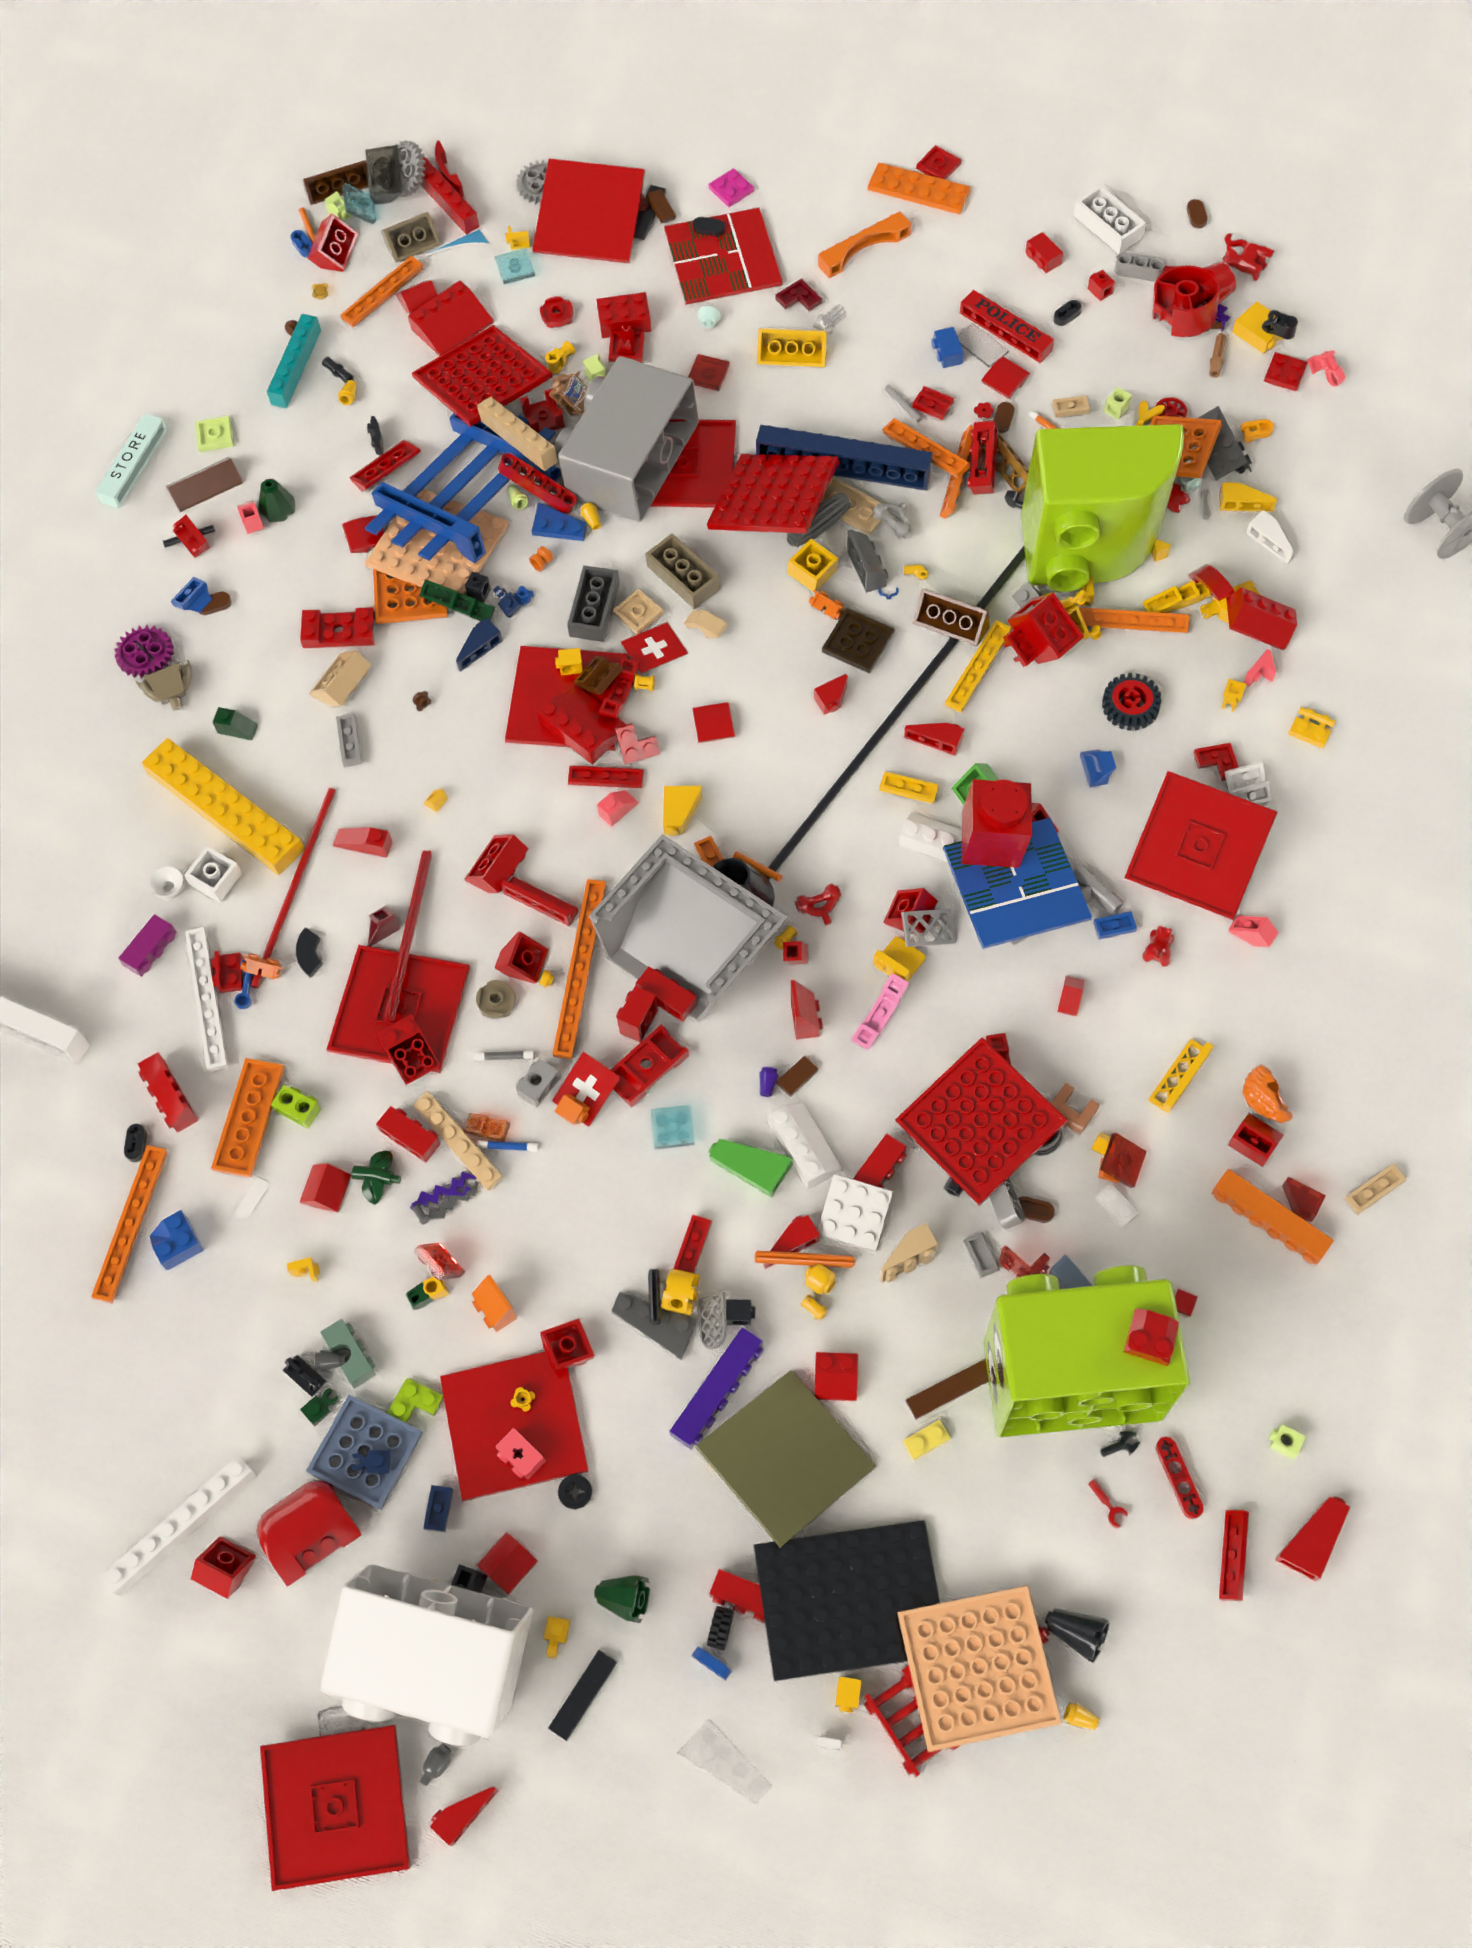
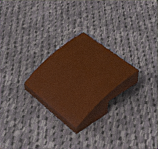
[574,656,623,695]

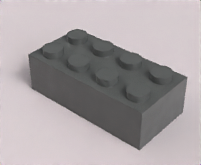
[567,565,620,642]

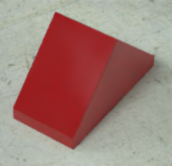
[1057,976,1085,1016]

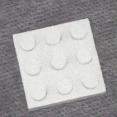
[817,1174,893,1251]

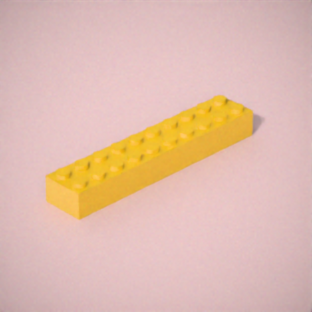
[141,738,304,876]

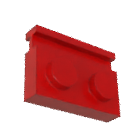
[912,386,954,421]

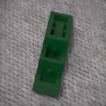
[419,579,495,621]

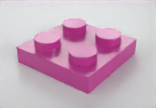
[708,168,754,207]

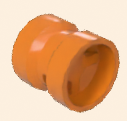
[529,546,554,571]

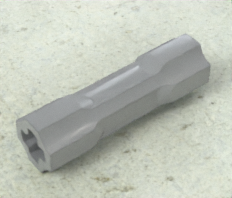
[1073,864,1124,914]

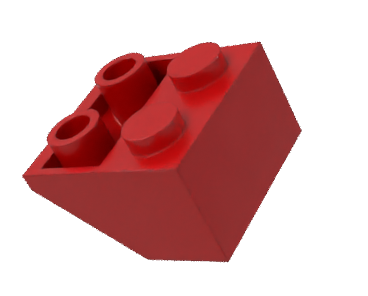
[1228,1113,1284,1167]

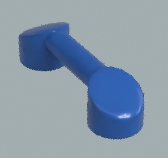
[234,959,255,1009]

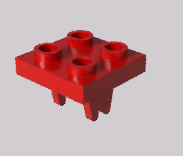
[608,326,645,362]

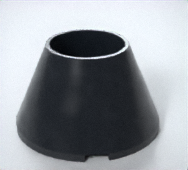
[712,858,775,907]

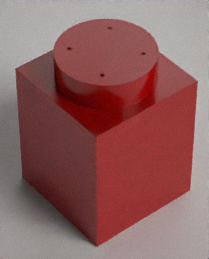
[961,779,1032,868]

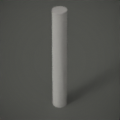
[885,385,922,422]

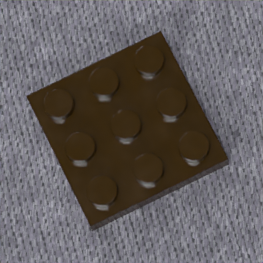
[822,608,895,674]

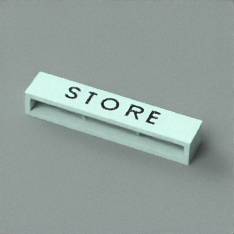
[96,413,167,508]

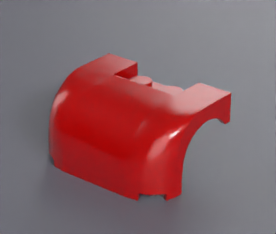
[256,1481,362,1587]

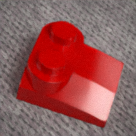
[1123,1309,1179,1366]
[540,1318,595,1371]

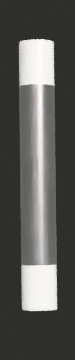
[474,1051,534,1060]

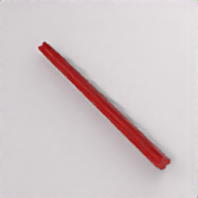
[384,850,432,1022]

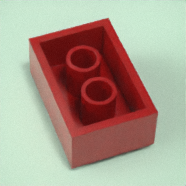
[596,292,652,339]

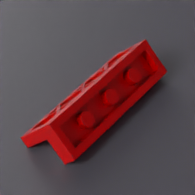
[501,876,579,926]

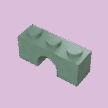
[320,1319,376,1389]

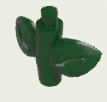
[351,1151,401,1205]

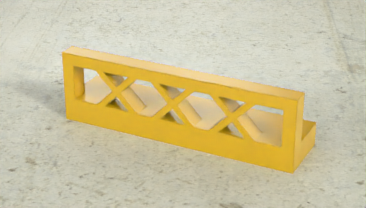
[1148,1039,1214,1114]

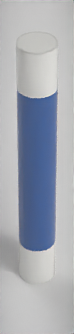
[477,1140,538,1151]

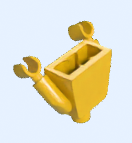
[1060,590,1102,640]

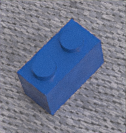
[931,327,964,368]

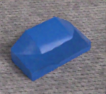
[170,577,212,612]
[1080,750,1116,788]

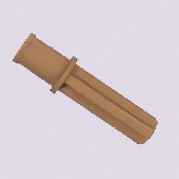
[1209,333,1226,378]

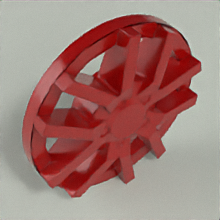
[1155,397,1187,418]

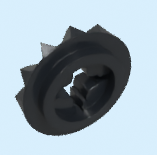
[558,1474,592,1510]

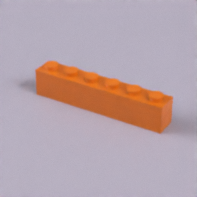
[1211,1169,1334,1265]

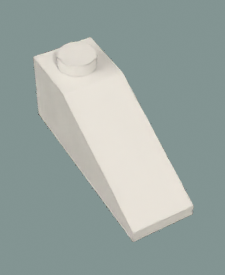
[1246,510,1294,564]

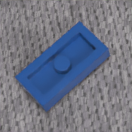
[1093,911,1137,939]

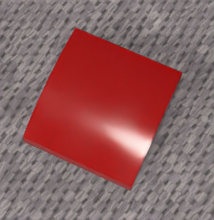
[981,356,1030,400]
[342,516,384,553]
[692,702,735,743]

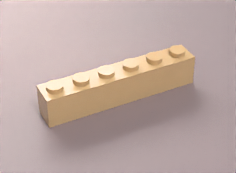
[477,397,558,471]

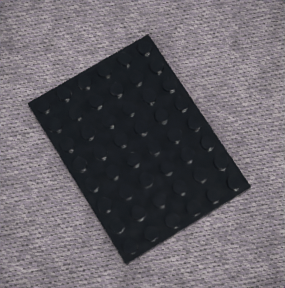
[753,1520,940,1682]

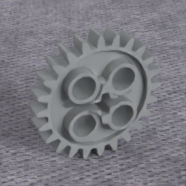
[386,140,426,197]
[516,160,548,205]

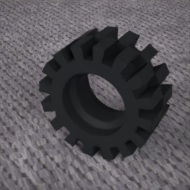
[707,1606,734,1651]

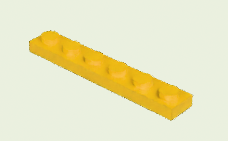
[945,620,1012,713]

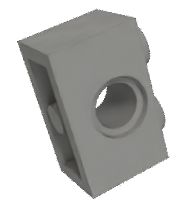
[516,1058,561,1108]

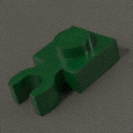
[300,1388,340,1426]

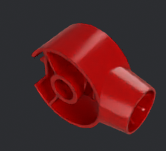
[1152,262,1236,337]

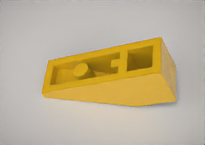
[1219,482,1277,512]

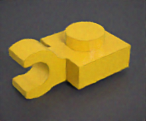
[544,1616,571,1659]

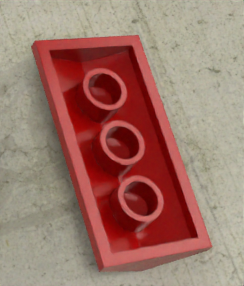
[349,440,421,492]

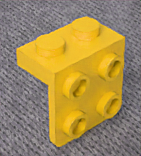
[873,937,926,982]

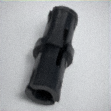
[322,356,354,383]

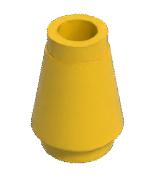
[338,380,357,405]
[580,502,602,530]
[1063,1703,1099,1730]

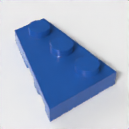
[531,503,587,541]

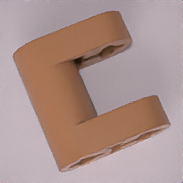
[1051,1083,1100,1135]

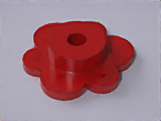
[974,402,994,419]

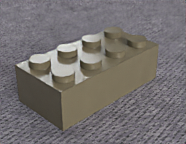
[645,534,721,609]

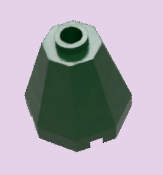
[258,479,295,522]
[594,1575,650,1623]

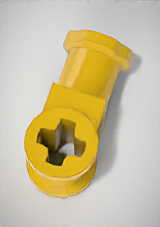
[545,341,575,374]

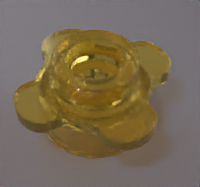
[312,283,328,300]

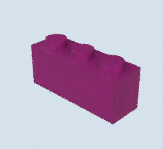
[118,914,177,977]

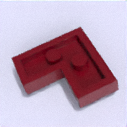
[775,278,822,311]

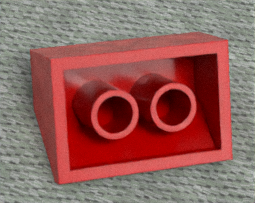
[307,213,359,272]
[464,834,529,893]

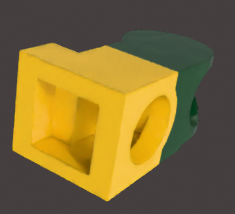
[406,1274,450,1310]

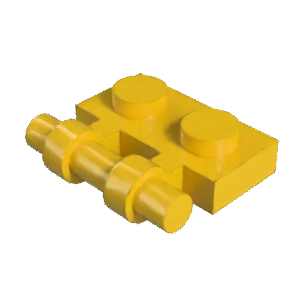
[1288,707,1336,748]

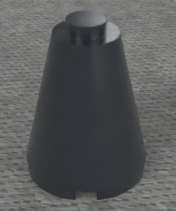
[1045,1608,1110,1663]

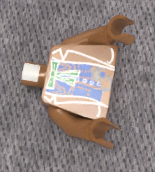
[549,371,588,416]

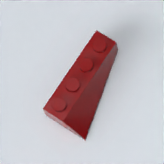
[137,1052,199,1133]

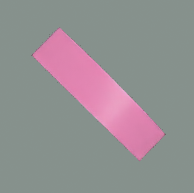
[851,973,909,1050]

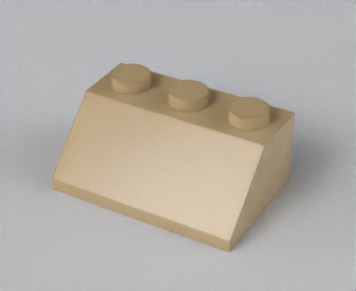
[309,650,371,707]

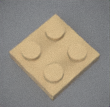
[612,589,663,634]

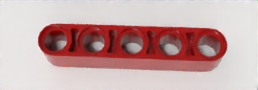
[498,453,577,514]

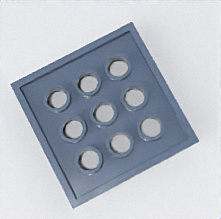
[306,1395,423,1510]

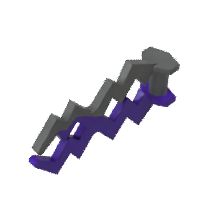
[410,1172,478,1225]

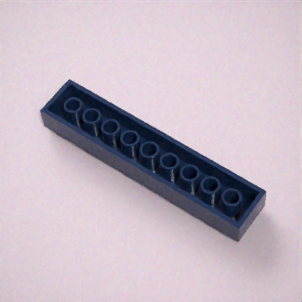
[756,424,933,491]

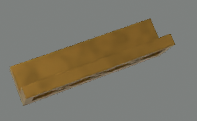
[981,433,1029,495]

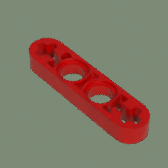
[1155,1436,1204,1520]

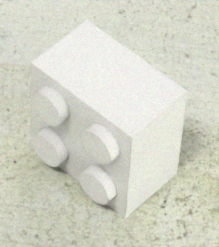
[184,846,243,902]

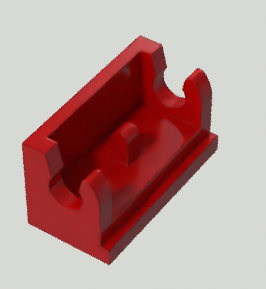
[173,514,210,558]

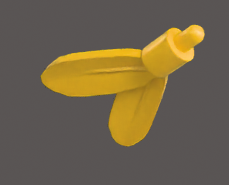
[1136,400,1165,426]

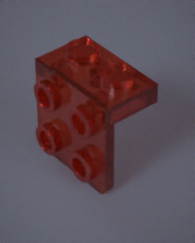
[999,1245,1050,1278]

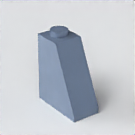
[1049,1254,1092,1289]

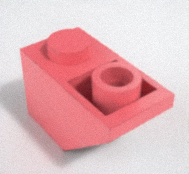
[237,501,264,534]

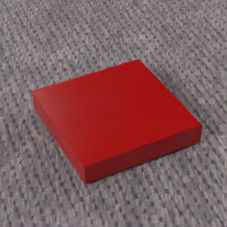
[916,145,962,180]

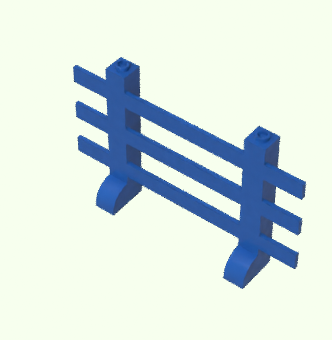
[365,413,562,563]

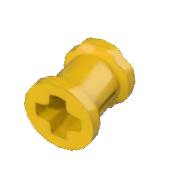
[634,674,655,692]

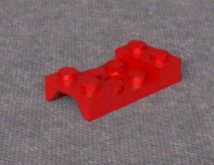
[300,607,375,648]
[610,1024,689,1108]

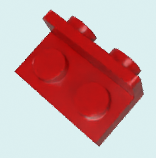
[212,951,243,993]

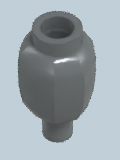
[420,1743,452,1786]

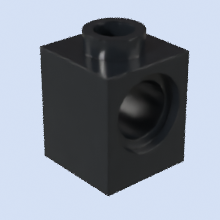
[465,572,491,603]
[726,1299,755,1326]

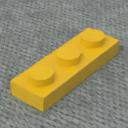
[879,771,939,804]

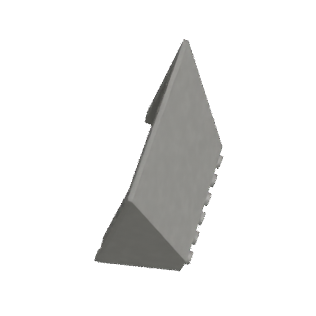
[589,834,788,1022]

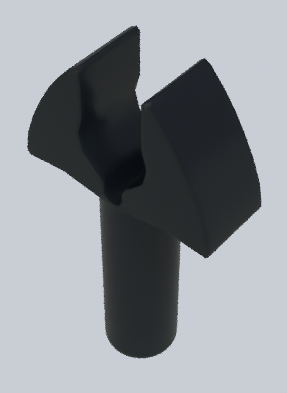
[1100,1431,1140,1457]

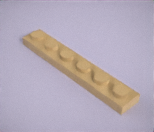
[413,1091,504,1191]

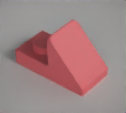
[1244,649,1276,687]

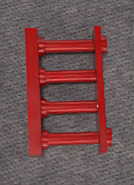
[863,1665,961,1778]

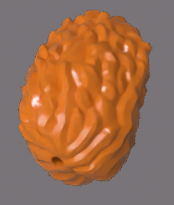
[1242,1064,1293,1123]

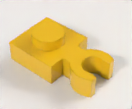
[1222,679,1246,712]

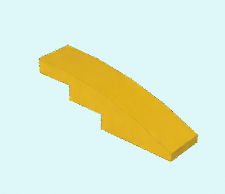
[1142,580,1211,613]

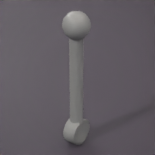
[1201,489,1209,520]

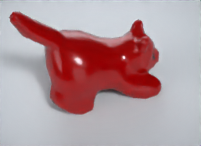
[1142,926,1174,967]

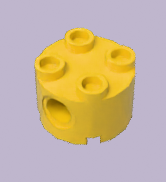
[662,1269,700,1316]

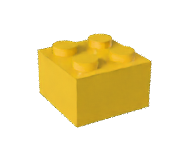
[787,539,839,591]

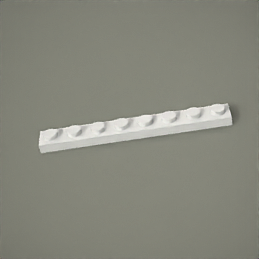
[185,927,228,1072]

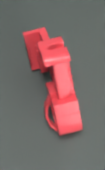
[1307,350,1345,387]

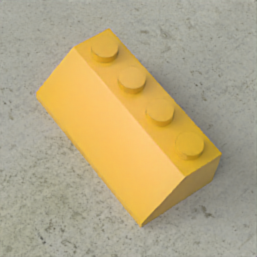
[757,327,827,367]

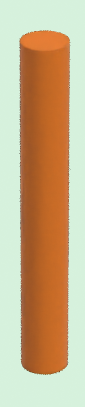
[299,207,316,244]
[733,852,783,882]

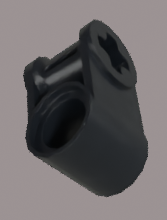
[1262,310,1298,340]

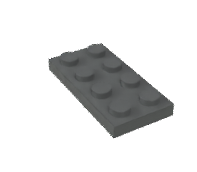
[1196,406,1248,481]

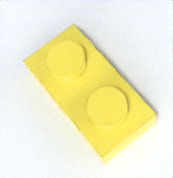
[903,1420,951,1461]

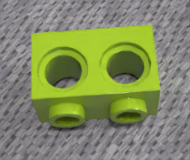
[271,1085,321,1129]

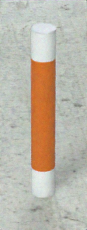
[1029,410,1057,429]

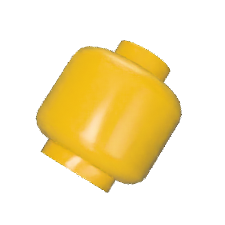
[804,1264,836,1295]

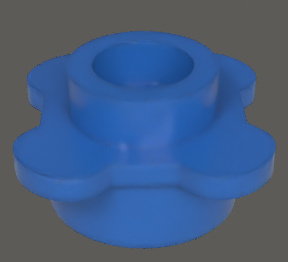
[514,586,534,605]

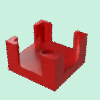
[520,389,565,433]

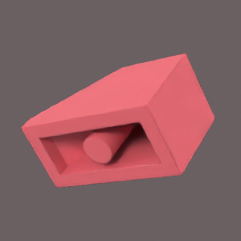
[597,790,638,827]
[1229,916,1279,947]

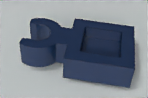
[351,1450,390,1474]

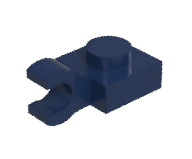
[493,586,522,618]

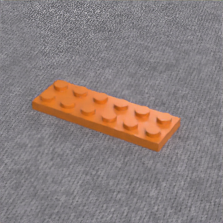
[868,162,971,215]
[211,1058,285,1178]

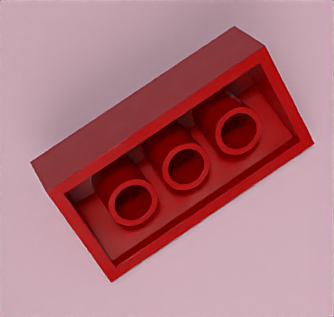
[1226,587,1297,650]

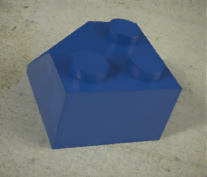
[150,1210,204,1271]

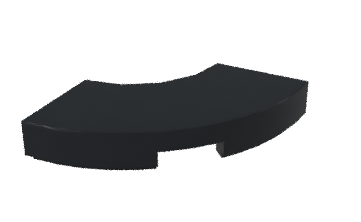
[296,927,323,978]

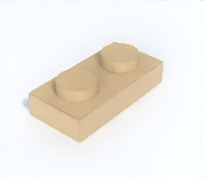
[1052,395,1090,418]

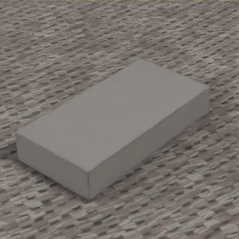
[963,1232,1000,1279]

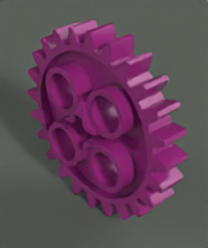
[114,625,174,679]

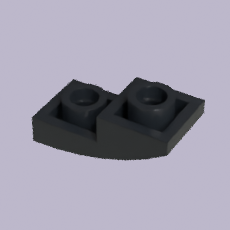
[367,416,384,455]

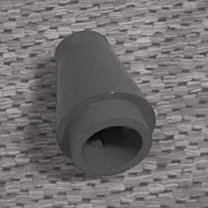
[315,1350,345,1371]

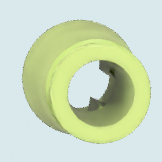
[507,485,528,510]

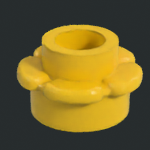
[539,970,554,988]

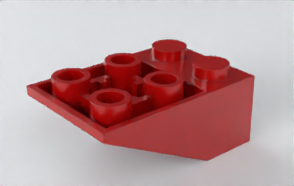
[375,1014,441,1085]

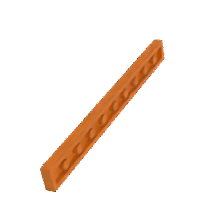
[553,879,606,1060]

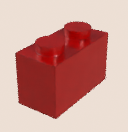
[1025,232,1063,273]

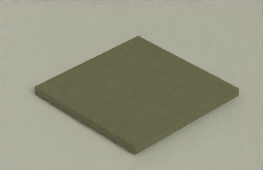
[695,1370,876,1548]

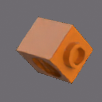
[554,1095,590,1125]

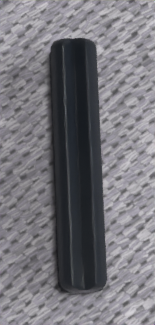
[648,1269,661,1325]

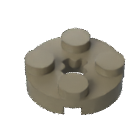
[476,980,516,1019]

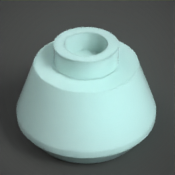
[698,305,721,328]

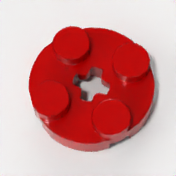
[540,296,574,328]

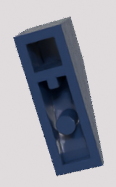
[456,618,503,672]

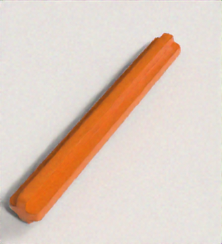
[754,1251,855,1268]

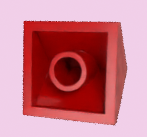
[299,1163,351,1213]
[477,1532,538,1595]

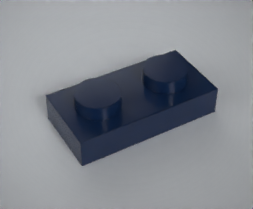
[423,1485,453,1533]

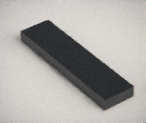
[634,185,666,240]
[548,1650,617,1741]

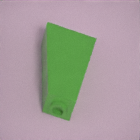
[708,1139,793,1198]

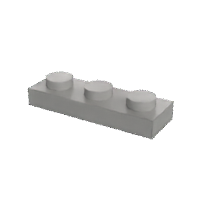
[336,713,362,767]

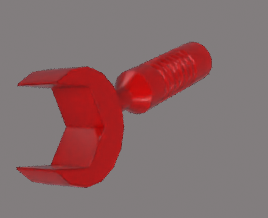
[1088,1479,1128,1528]

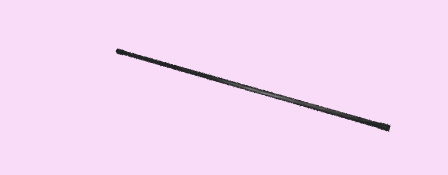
[764,546,1025,880]

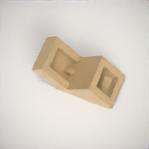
[684,610,728,638]

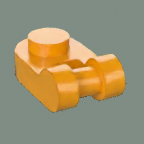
[1240,419,1274,442]

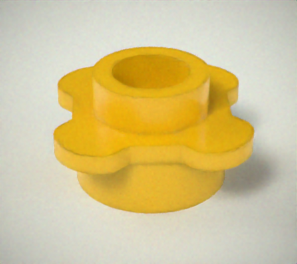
[511,1387,535,1412]

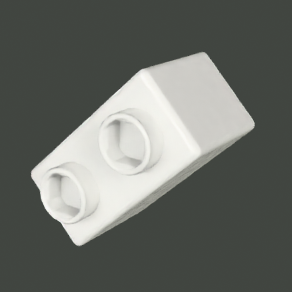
[321,1564,533,1746]

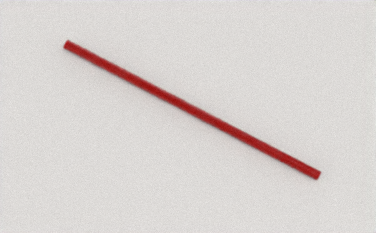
[251,788,336,989]

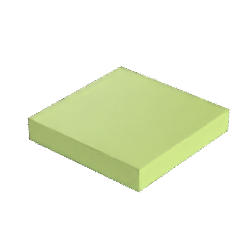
[195,416,234,452]

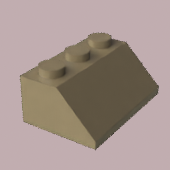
[380,212,441,262]

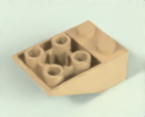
[880,1223,938,1283]

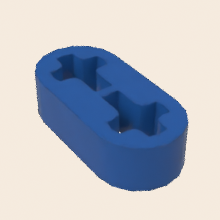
[290,230,313,257]
[691,1646,732,1681]

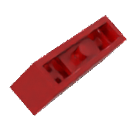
[968,421,998,495]

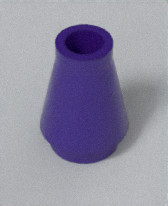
[759,1067,778,1097]

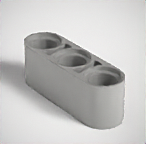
[1114,253,1165,282]
[990,1178,1025,1230]

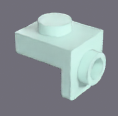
[1178,477,1203,492]

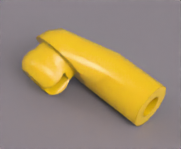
[904,565,929,580]

